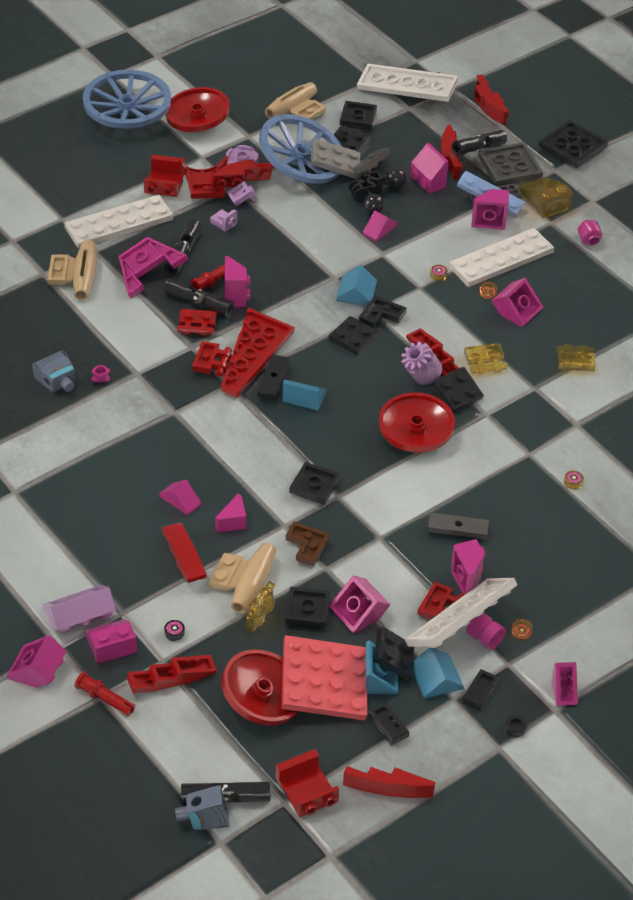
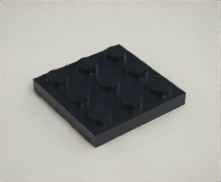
[538,120,608,168]

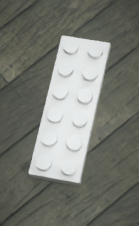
[357,64,458,102]
[65,195,173,248]
[449,228,554,287]
[405,578,517,648]

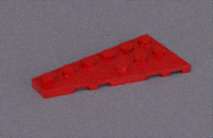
[221,308,295,398]

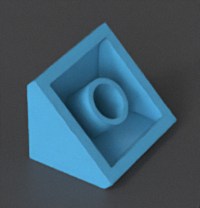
[336,264,377,305]
[283,380,327,410]
[365,640,398,695]
[413,647,464,699]

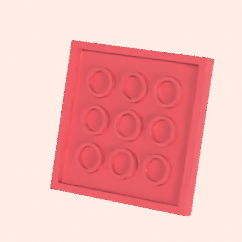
[281,635,367,721]

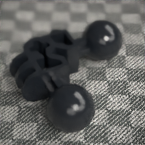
[349,167,407,215]

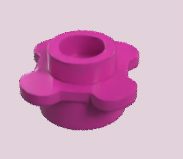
[91,365,110,382]

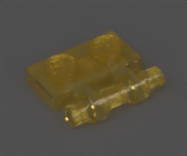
[464,343,507,375]
[557,344,596,371]
[246,581,275,632]

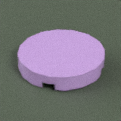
[226,145,259,165]

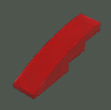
[406,328,459,376]
[162,522,207,583]
[126,655,217,694]
[343,766,436,798]

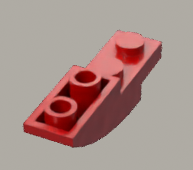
[474,74,509,125]
[440,124,462,180]
[210,159,274,189]

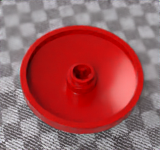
[165,87,230,132]
[379,393,455,453]
[221,649,299,726]

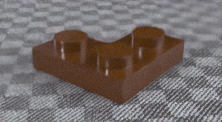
[286,522,330,567]

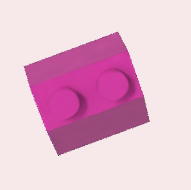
[410,143,448,194]
[471,189,509,230]
[225,256,250,307]
[492,278,544,327]
[451,539,486,595]
[329,575,391,633]
[84,619,137,664]
[6,635,66,688]

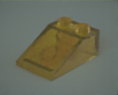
[518,177,574,218]

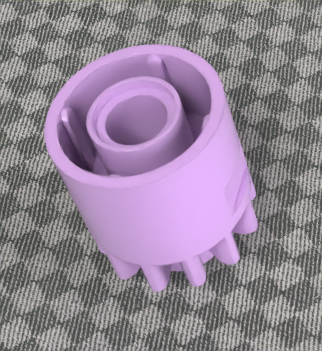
[401,341,442,385]

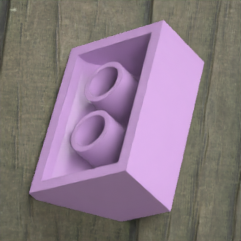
[42,585,116,633]

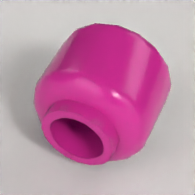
[577,220,603,246]

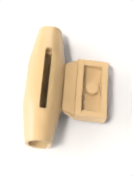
[265,82,326,120]
[47,240,97,300]
[208,542,276,613]

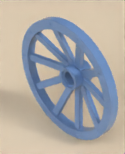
[83,70,171,129]
[259,114,342,184]

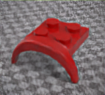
[178,156,228,199]

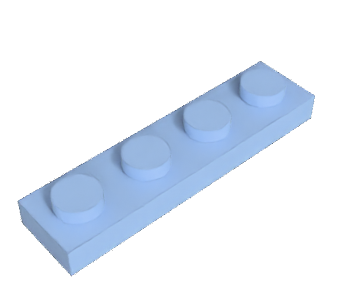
[457,171,525,217]

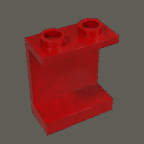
[144,155,185,197]
[276,749,339,818]

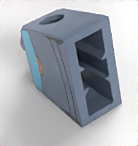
[33,350,75,392]
[175,785,230,830]

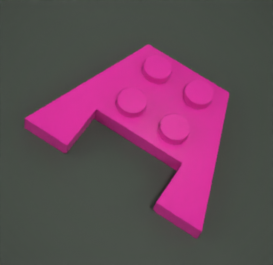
[118,237,188,298]

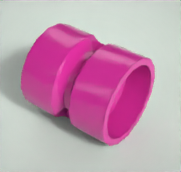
[466,613,506,650]

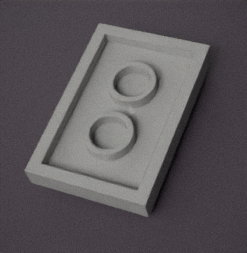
[311,138,360,179]

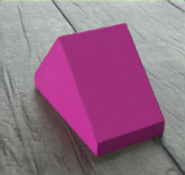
[363,211,398,242]
[159,480,201,515]
[215,494,246,533]
[551,662,578,706]

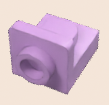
[227,181,257,206]
[210,209,237,232]

